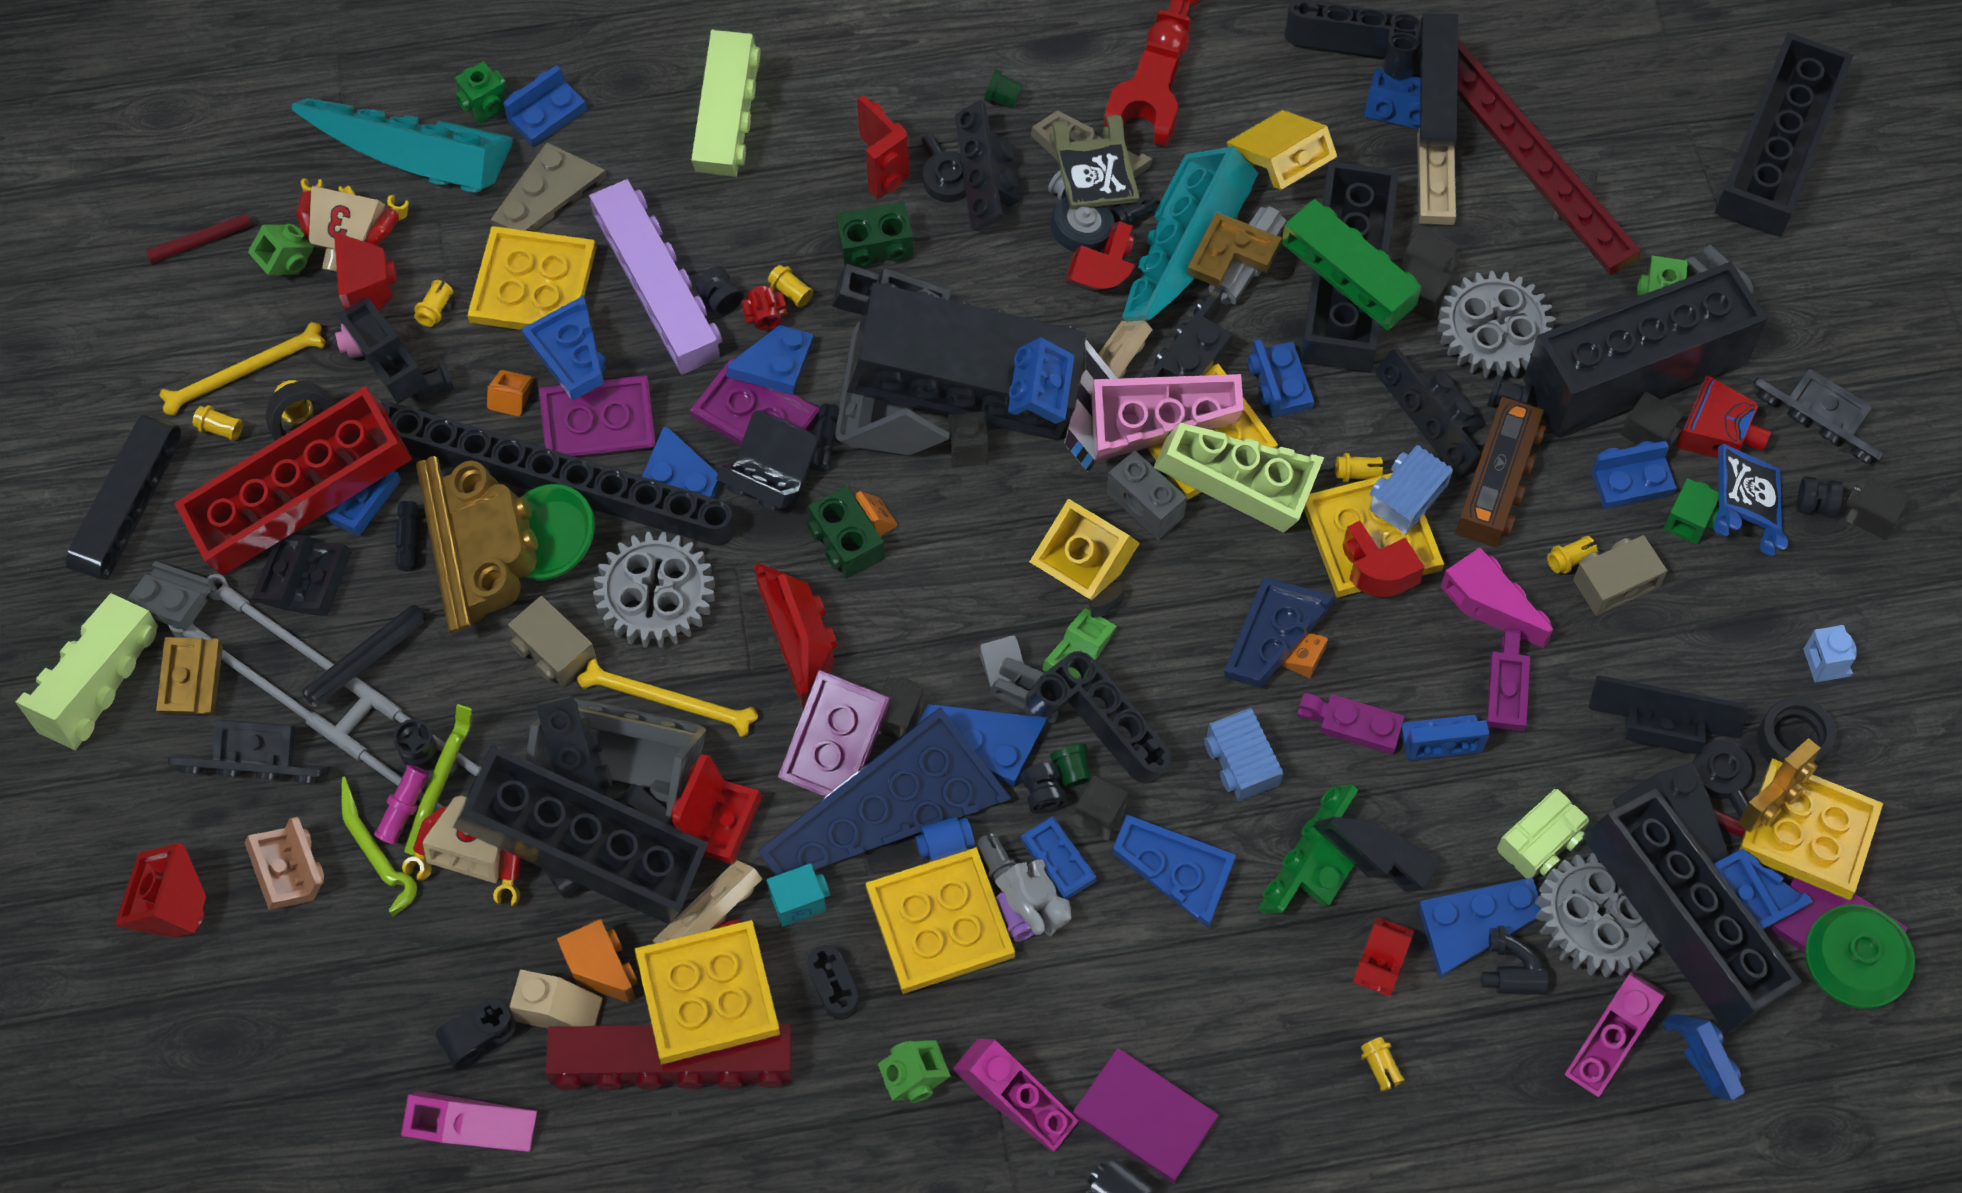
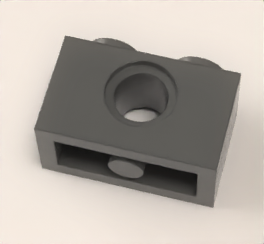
[1107,450,1187,540]

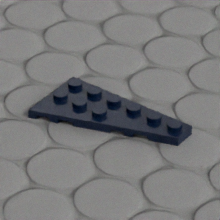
[757,707,1011,876]

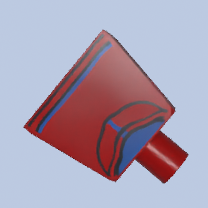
[1676,376,1771,459]

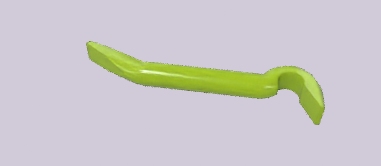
[405,704,473,856]
[342,776,417,917]

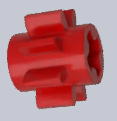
[742,286,787,331]

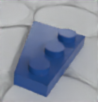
[521,296,604,401]
[918,704,1047,787]
[1112,815,1236,929]
[1418,877,1541,979]

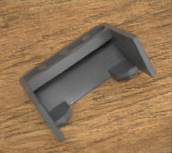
[835,288,950,455]
[526,698,706,817]

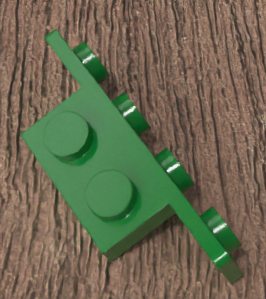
[1258,784,1358,914]

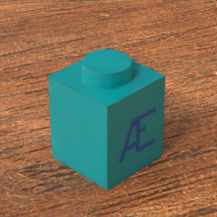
[767,863,830,927]

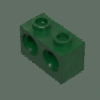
[835,202,914,267]
[806,486,885,579]

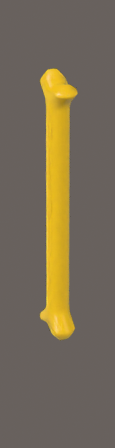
[159,322,326,416]
[577,659,758,737]

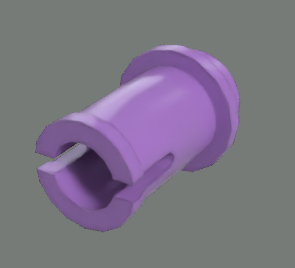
[995,892,1034,942]

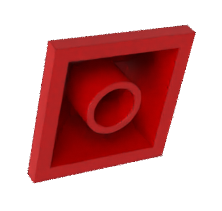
[334,234,397,311]
[115,843,206,938]

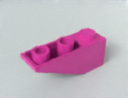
[1441,548,1553,648]
[1564,971,1666,1097]
[952,1039,1079,1152]
[401,1091,537,1152]

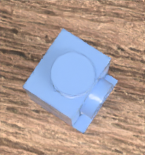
[1803,625,1857,682]

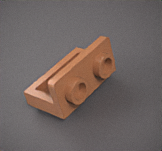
[245,817,324,910]

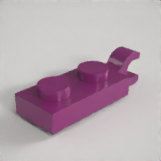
[1486,629,1530,731]
[1297,693,1404,755]

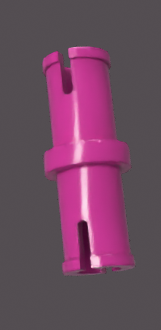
[374,764,430,845]

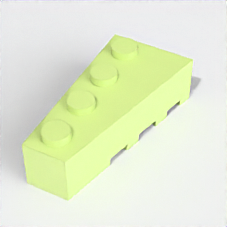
[691,30,760,177]
[1153,423,1324,533]
[16,593,158,751]

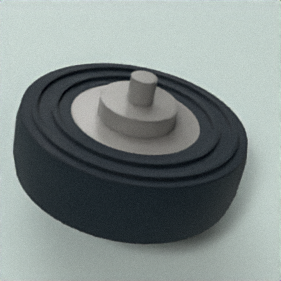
[1050,196,1114,252]

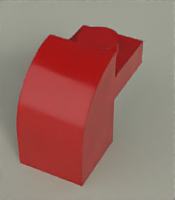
[1064,221,1135,291]
[1342,520,1425,597]
[1353,916,1414,997]

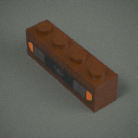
[1455,397,1546,548]

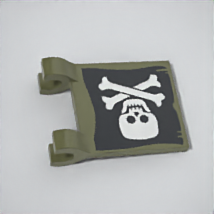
[1050,115,1139,210]

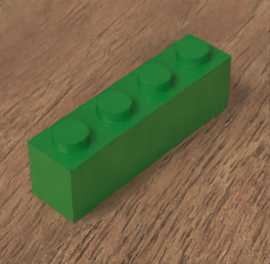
[1282,199,1422,331]

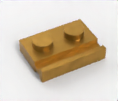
[156,637,223,716]

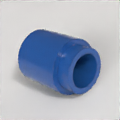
[915,817,975,862]

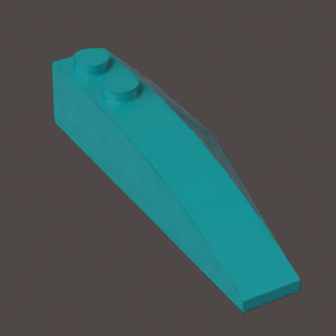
[292,98,513,192]
[1122,147,1259,322]

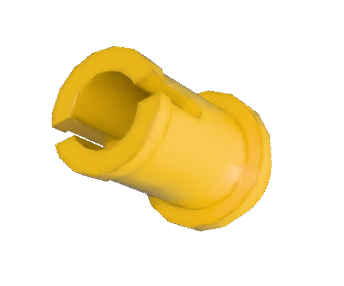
[768,265,814,308]
[414,280,453,327]
[193,405,243,441]
[1335,453,1383,482]
[1547,536,1598,574]
[1361,1037,1405,1092]

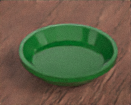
[523,484,595,580]
[1805,904,1915,1009]

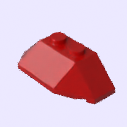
[754,563,838,710]

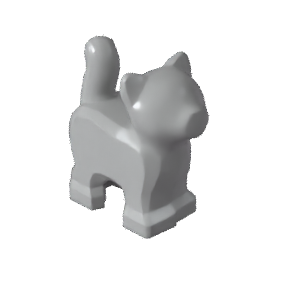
[995,859,1071,936]

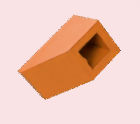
[557,919,638,1003]

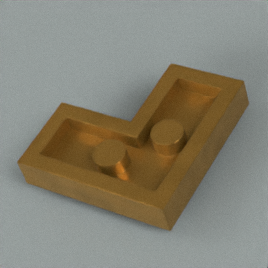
[1187,212,1282,288]
[1738,738,1821,833]

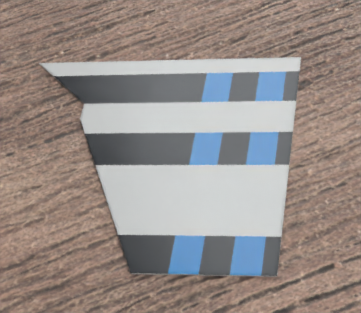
[1064,340,1118,472]

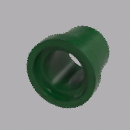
[983,69,1023,108]
[1050,743,1092,788]

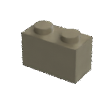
[1573,535,1667,616]
[508,595,596,688]

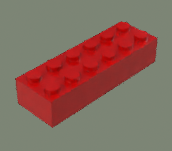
[174,386,413,576]

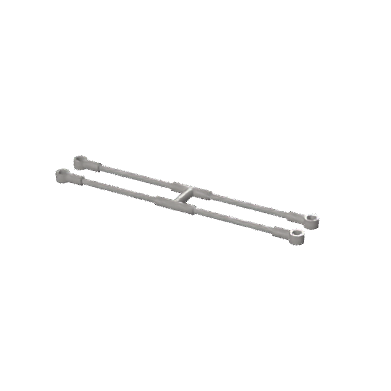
[169,574,480,812]

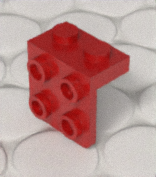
[857,95,910,199]
[671,754,763,865]

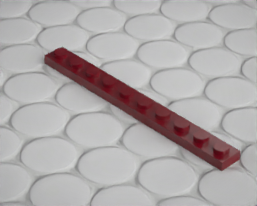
[1457,38,1641,276]

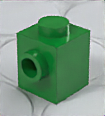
[1663,478,1719,545]

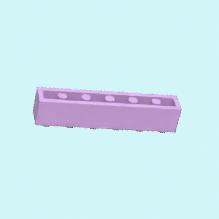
[589,179,722,375]

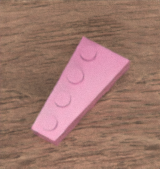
[1091,374,1244,462]

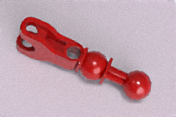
[1104,0,1202,147]

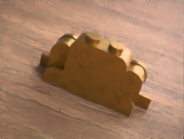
[416,456,538,634]

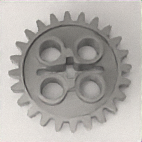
[1437,271,1556,378]
[593,532,715,648]
[1535,853,1660,978]

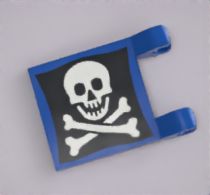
[1714,444,1788,557]

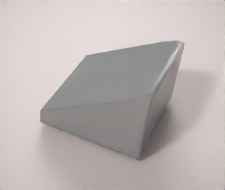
[980,635,1024,688]

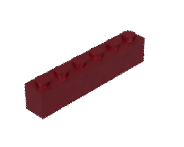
[546,1024,792,1090]

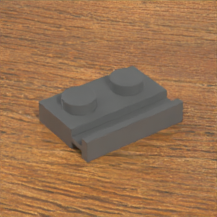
[127,561,217,631]

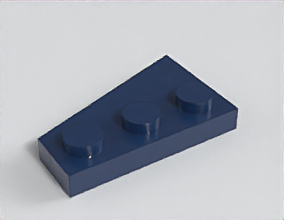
[1224,577,1335,688]

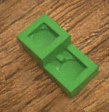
[1042,608,1117,679]

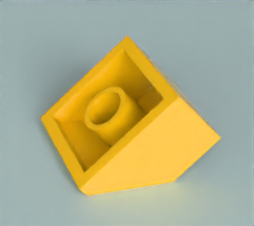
[1030,499,1140,600]

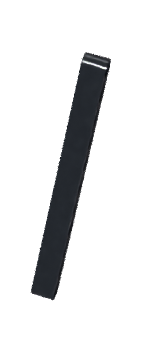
[377,398,734,546]

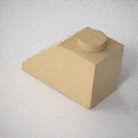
[510,970,603,1028]

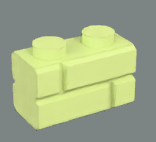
[1497,789,1589,879]

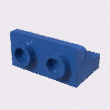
[503,65,587,147]
[1364,68,1420,129]
[1008,337,1075,424]
[1247,339,1314,418]
[1591,441,1677,510]
[1401,715,1489,761]

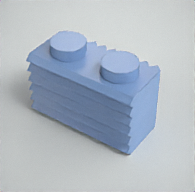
[1370,445,1453,534]
[1204,708,1283,801]

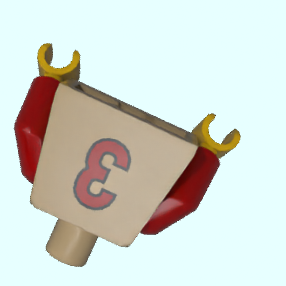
[296,178,409,273]
[402,796,521,906]

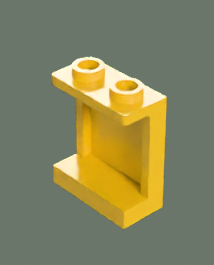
[1227,110,1337,190]

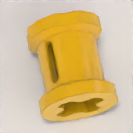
[274,380,314,426]

